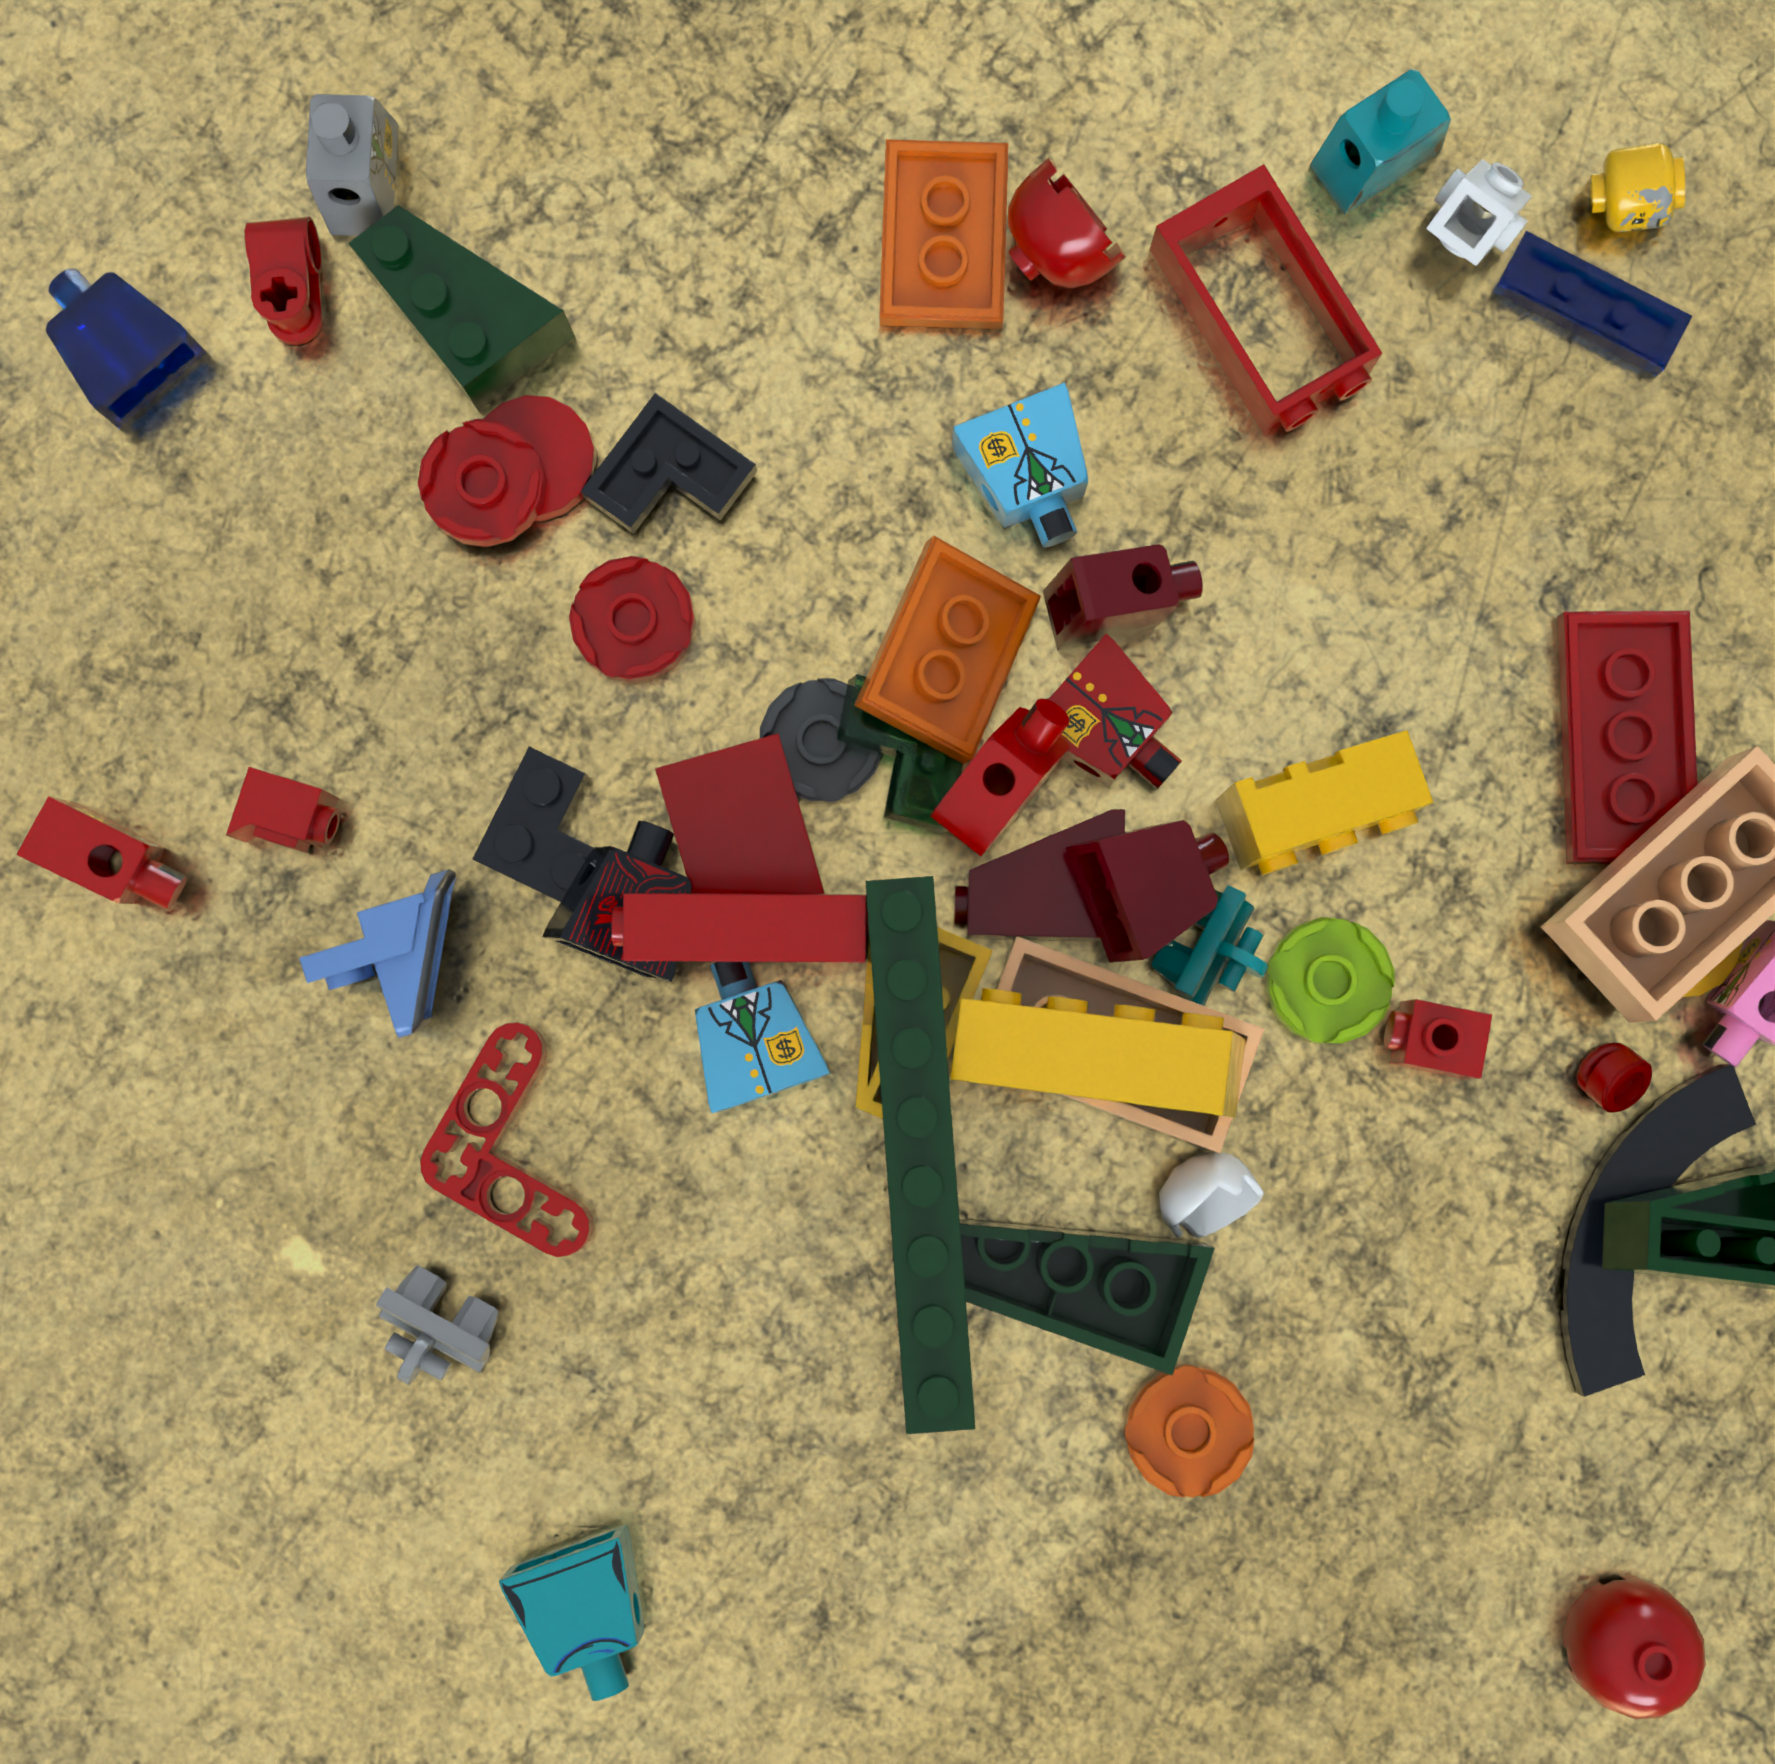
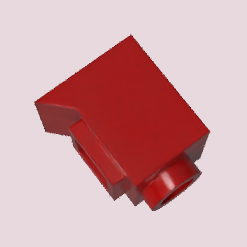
[226,767,340,853]

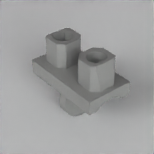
[376,1266,499,1385]

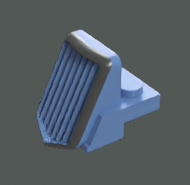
[299,869,456,1038]

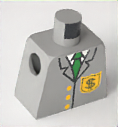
[306,94,399,236]

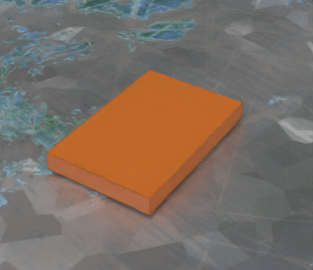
[879,139,1009,329]
[854,536,1041,764]

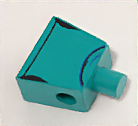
[1310,69,1451,215]
[499,1524,644,1701]

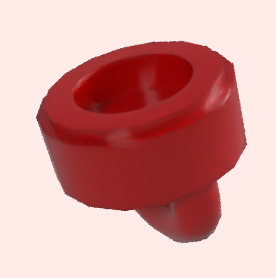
[1576,1042,1652,1113]

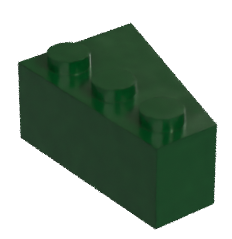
[1602,1162,1775,1290]

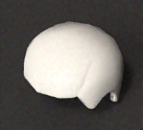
[1159,1152,1264,1238]

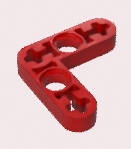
[420,1022,594,1257]

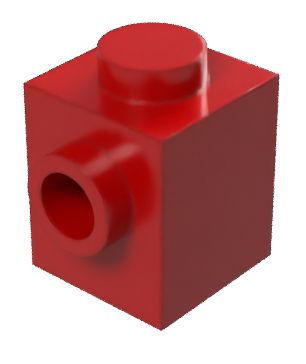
[1384,999,1493,1079]

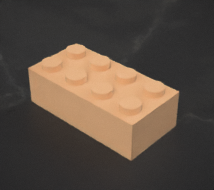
[1541,746,1775,1023]
[995,936,1264,1153]

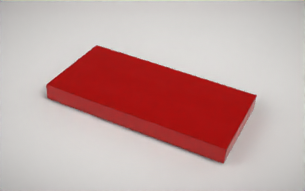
[1557,610,1698,864]

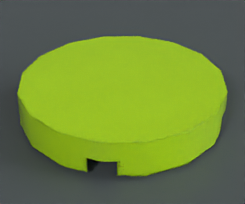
[1265,917,1395,1044]

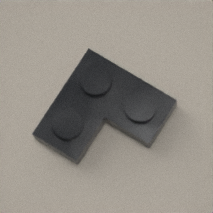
[580,393,757,534]
[472,746,594,902]

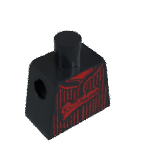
[542,821,692,982]

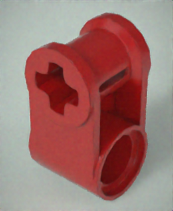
[244,216,324,345]

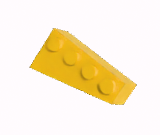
[950,988,1245,1118]

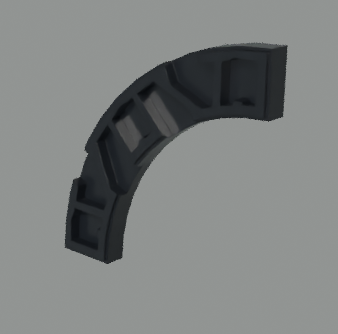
[1561,1064,1756,1397]

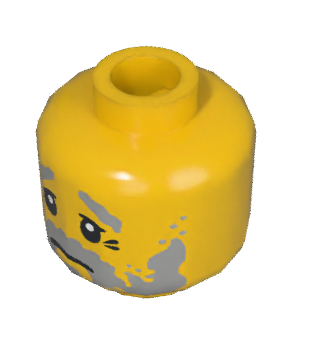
[1590,143,1685,233]

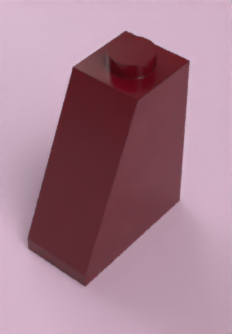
[954,809,1125,942]

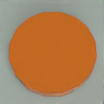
[1123,1364,1255,1498]

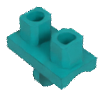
[1152,885,1269,1006]

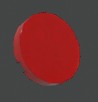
[483,395,597,521]
[418,419,547,547]
[569,556,696,683]

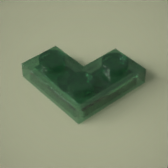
[836,674,963,834]

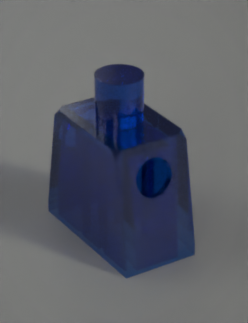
[45,269,207,429]

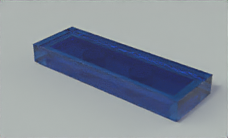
[1493,231,1692,376]

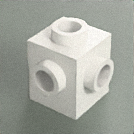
[1426,159,1532,266]

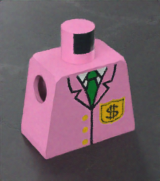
[1702,920,1775,1068]

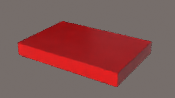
[655,733,825,894]

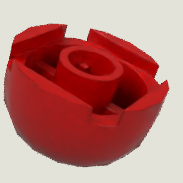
[1007,158,1126,288]
[1562,1576,1706,1719]

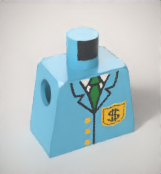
[952,382,1088,548]
[695,962,831,1113]

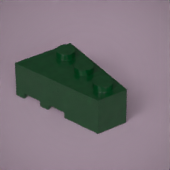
[348,205,575,411]

